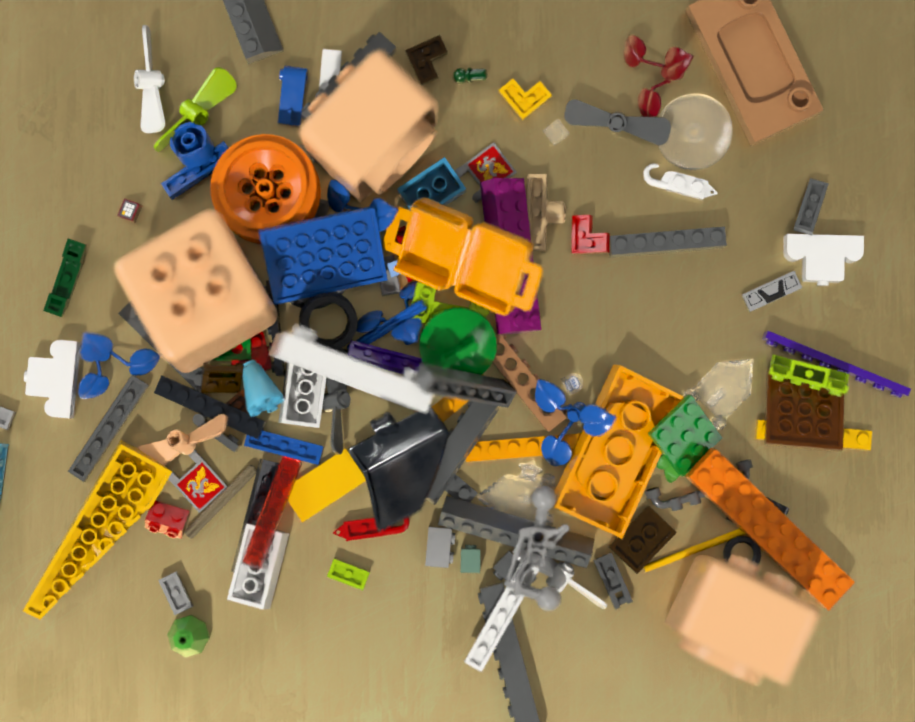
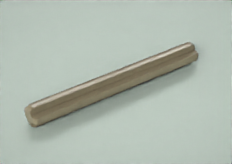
[185,465,257,539]

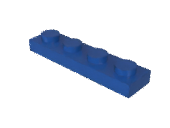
[161,141,229,200]
[244,431,324,465]

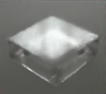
[543,119,570,146]

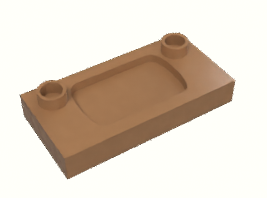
[685,0,824,146]

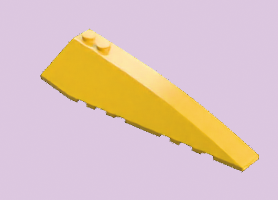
[23,440,172,620]

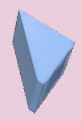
[386,260,401,278]

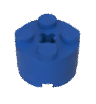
[170,122,214,168]

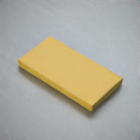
[281,448,366,523]

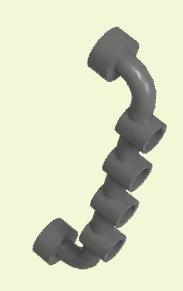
[644,459,753,511]

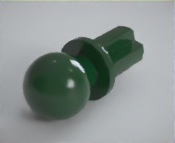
[453,67,487,83]

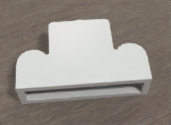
[783,234,864,286]
[24,340,81,419]

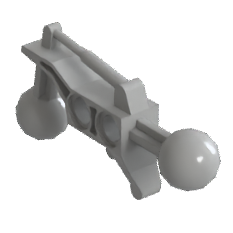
[504,486,569,611]

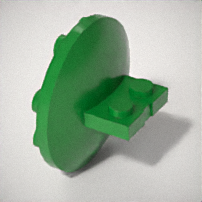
[419,307,497,375]

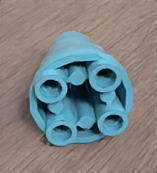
[242,360,285,417]

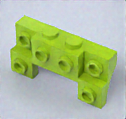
[410,282,490,323]
[769,354,849,396]

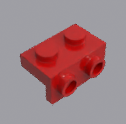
[145,501,190,539]

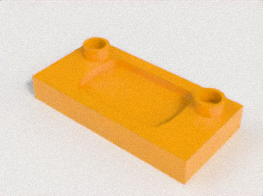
[553,364,685,539]

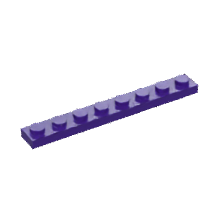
[762,331,911,398]

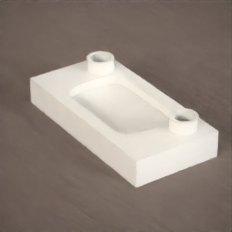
[268,326,433,413]

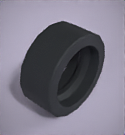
[723,536,761,565]

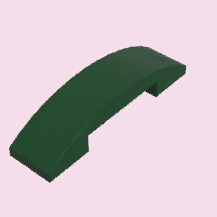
[43,238,87,317]

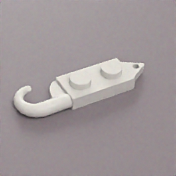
[643,163,717,200]

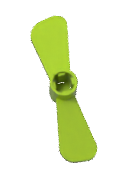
[154,67,237,152]

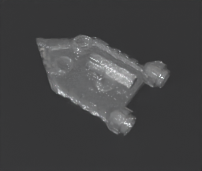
[683,359,754,431]
[476,474,555,526]

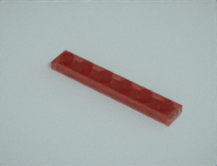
[242,456,302,569]

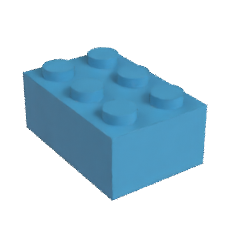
[397,157,466,211]

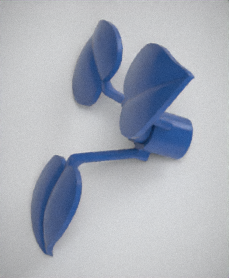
[327,179,398,231]
[356,281,422,345]
[78,333,160,399]
[535,379,616,466]

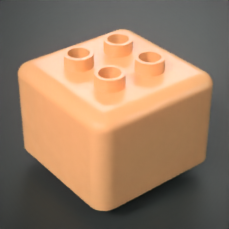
[300,50,438,203]
[115,210,278,373]
[665,554,820,686]

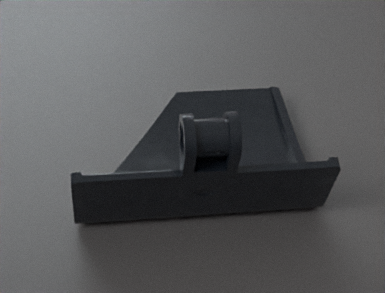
[349,405,449,532]

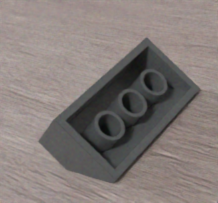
[223,0,284,64]

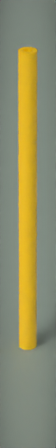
[644,529,746,573]

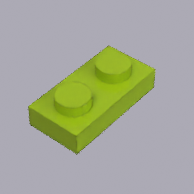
[327,558,370,590]

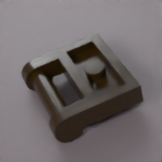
[200,363,243,393]

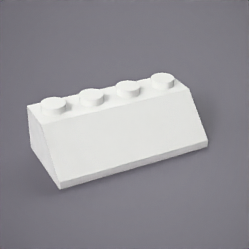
[278,362,327,428]
[227,524,289,609]

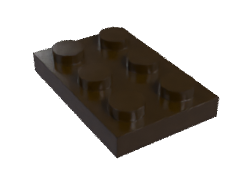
[609,505,677,574]

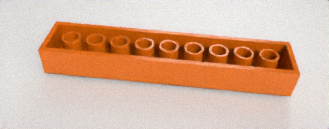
[685,448,855,611]

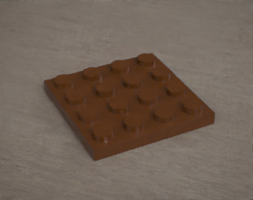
[764,369,844,452]

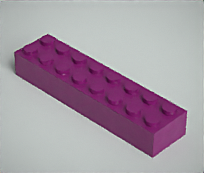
[480,178,542,335]

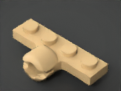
[527,174,566,251]

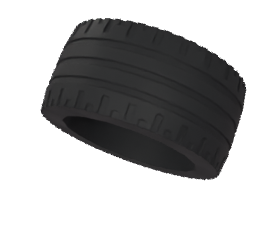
[299,292,358,351]

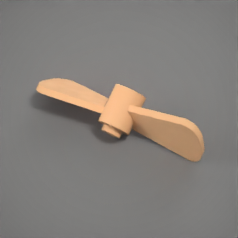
[137,414,228,466]

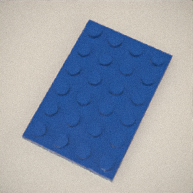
[259,206,388,305]

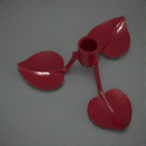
[624,35,694,117]

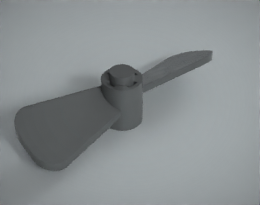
[564,99,671,145]
[322,348,351,455]

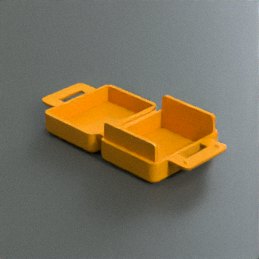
[383,197,542,315]

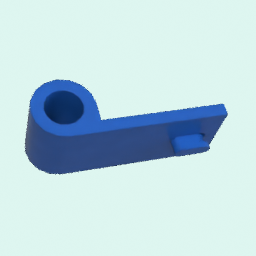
[278,65,308,126]

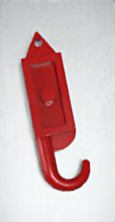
[333,517,410,541]

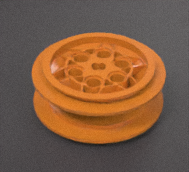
[210,134,321,245]

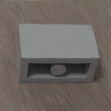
[425,526,455,568]

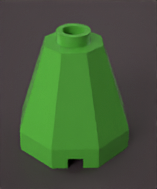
[167,615,210,657]

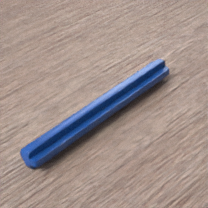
[347,300,427,350]

